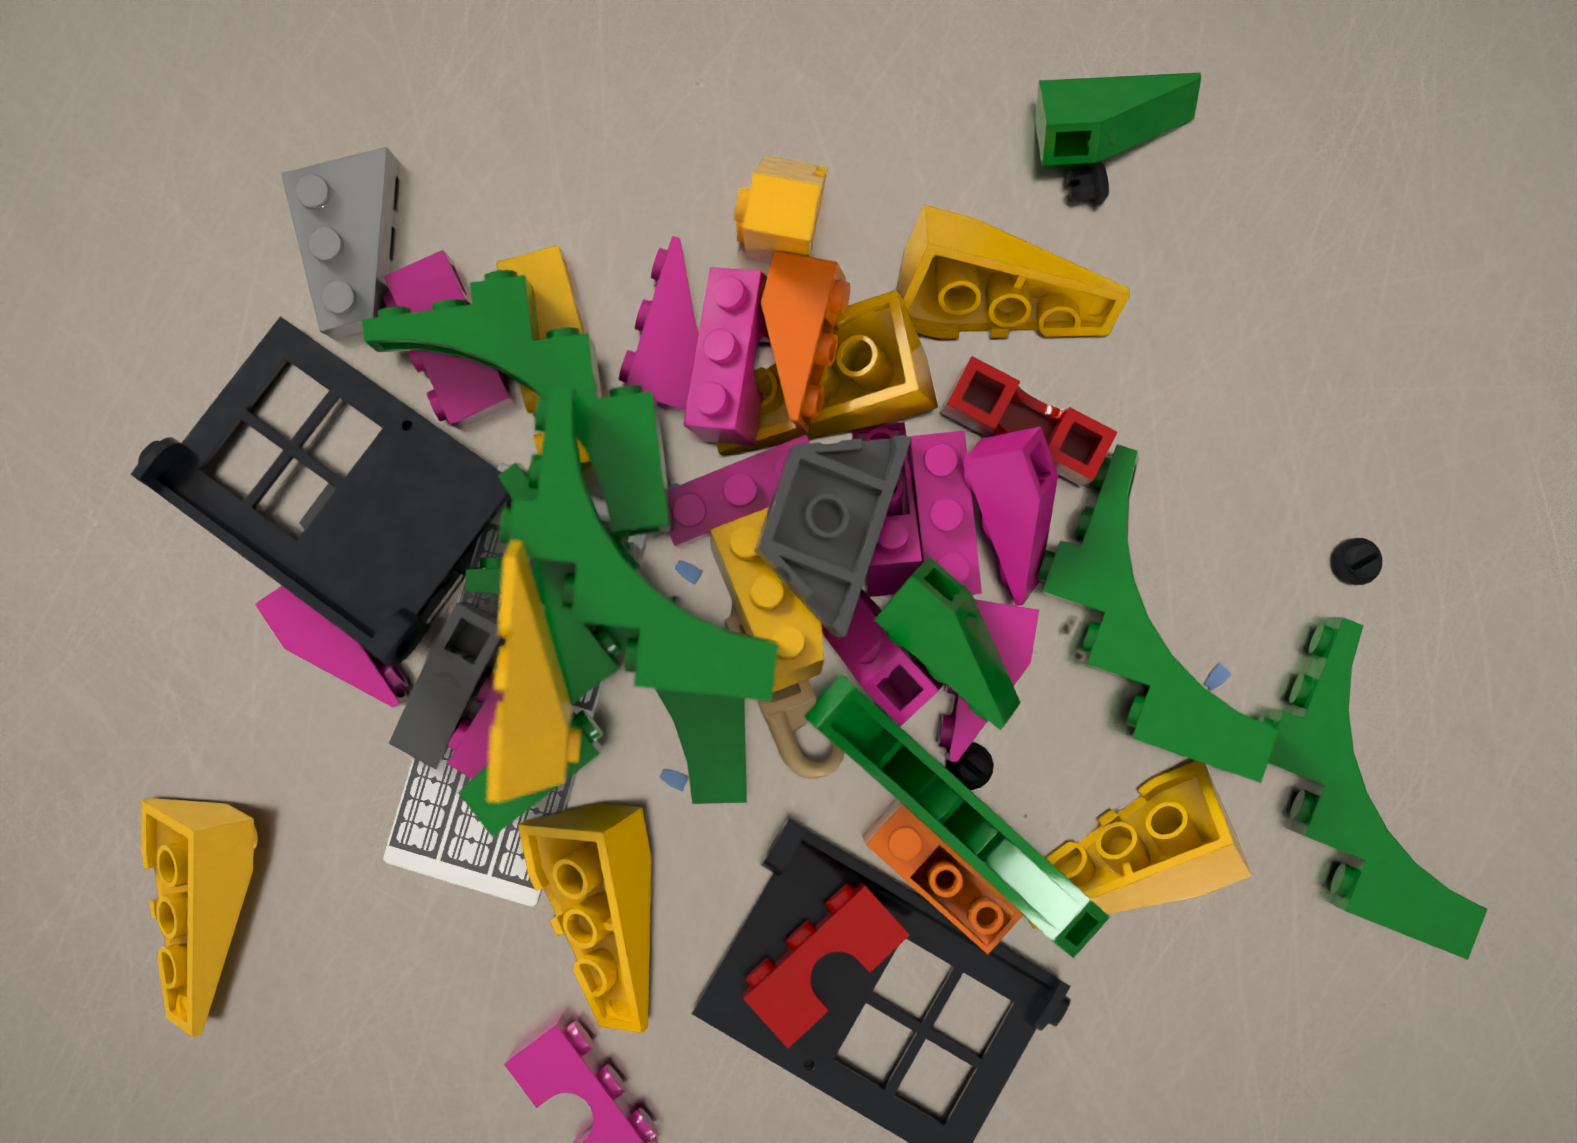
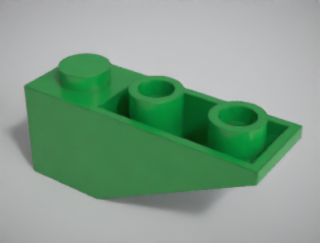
[1035,72,1202,166]
[874,556,1021,730]

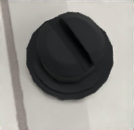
[1066,161,1109,205]
[1334,538,1383,585]
[946,743,994,790]

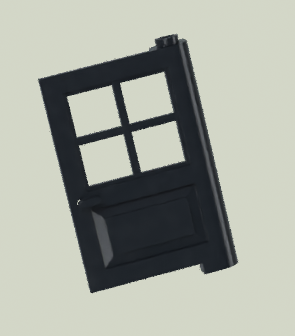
[130,316,510,666]
[692,819,1071,1143]

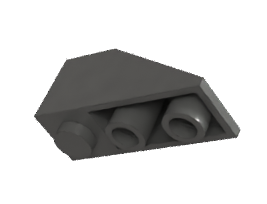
[388,602,506,769]

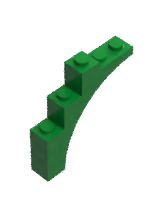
[362,270,673,538]
[499,385,778,701]
[1038,444,1279,783]
[458,462,641,837]
[466,532,747,804]
[1258,617,1488,960]
[803,674,1110,959]

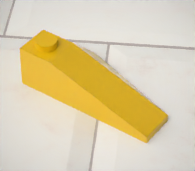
[897,205,1131,339]
[717,289,938,455]
[487,540,582,802]
[1028,761,1252,929]
[141,798,258,1037]
[518,803,651,1033]

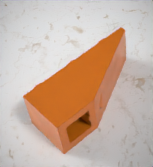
[761,250,851,433]
[862,798,1024,954]

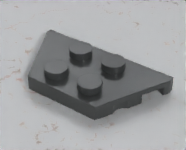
[754,435,911,638]

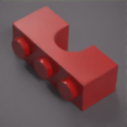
[941,356,1118,487]
[743,882,910,1048]

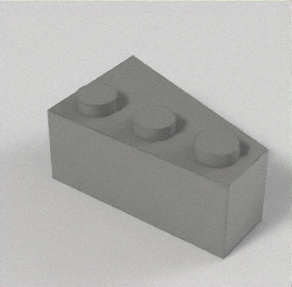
[281,147,399,340]

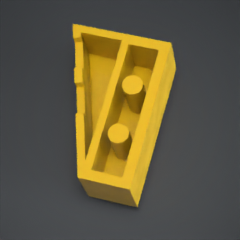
[734,155,828,263]
[710,507,824,693]

